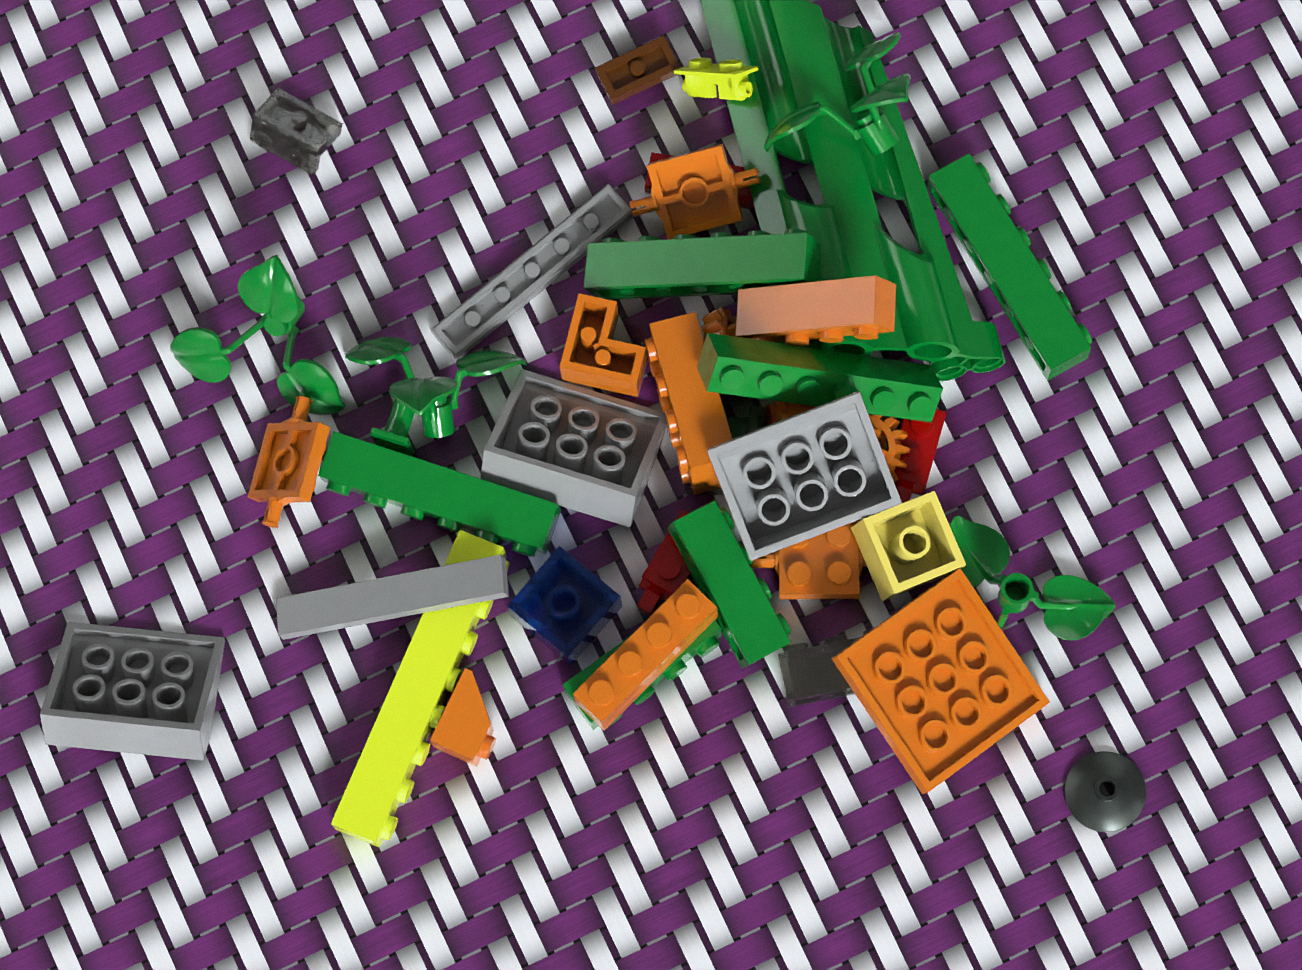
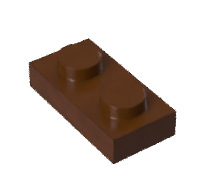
[595,36,680,105]

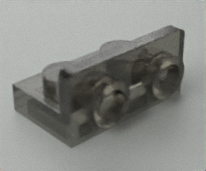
[250,88,343,175]

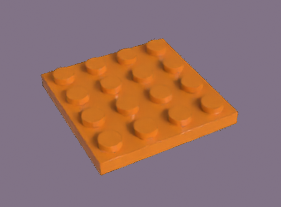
[831,568,1050,794]

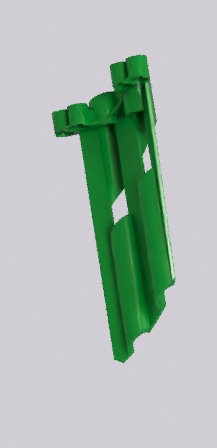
[700,0,1006,382]

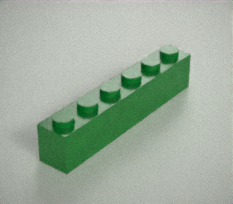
[927,154,1092,381]
[584,229,821,300]
[697,333,943,423]
[318,431,561,557]

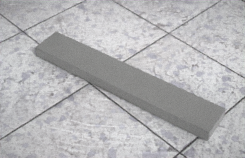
[431,184,633,361]
[276,555,509,640]

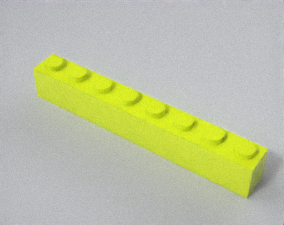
[331,530,509,848]

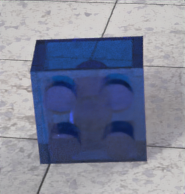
[507,546,622,666]

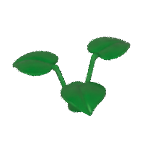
[764,31,911,156]
[170,255,345,415]
[344,336,526,438]
[950,516,1116,641]

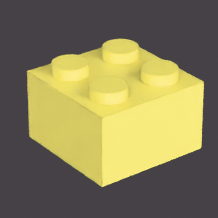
[851,491,966,601]

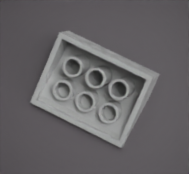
[480,369,668,527]
[707,391,902,561]
[40,622,225,761]

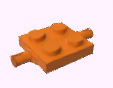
[629,143,761,239]
[248,396,330,528]
[751,520,867,600]

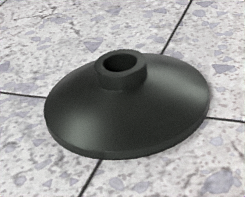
[1064,751,1146,832]

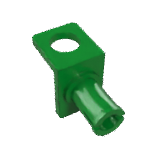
[370,399,415,457]

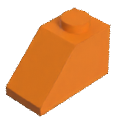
[430,668,496,767]

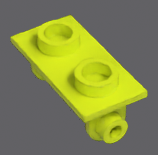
[674,57,759,101]

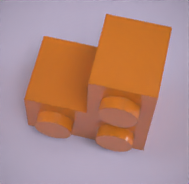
[560,293,648,397]

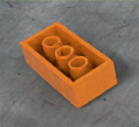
[645,312,732,495]

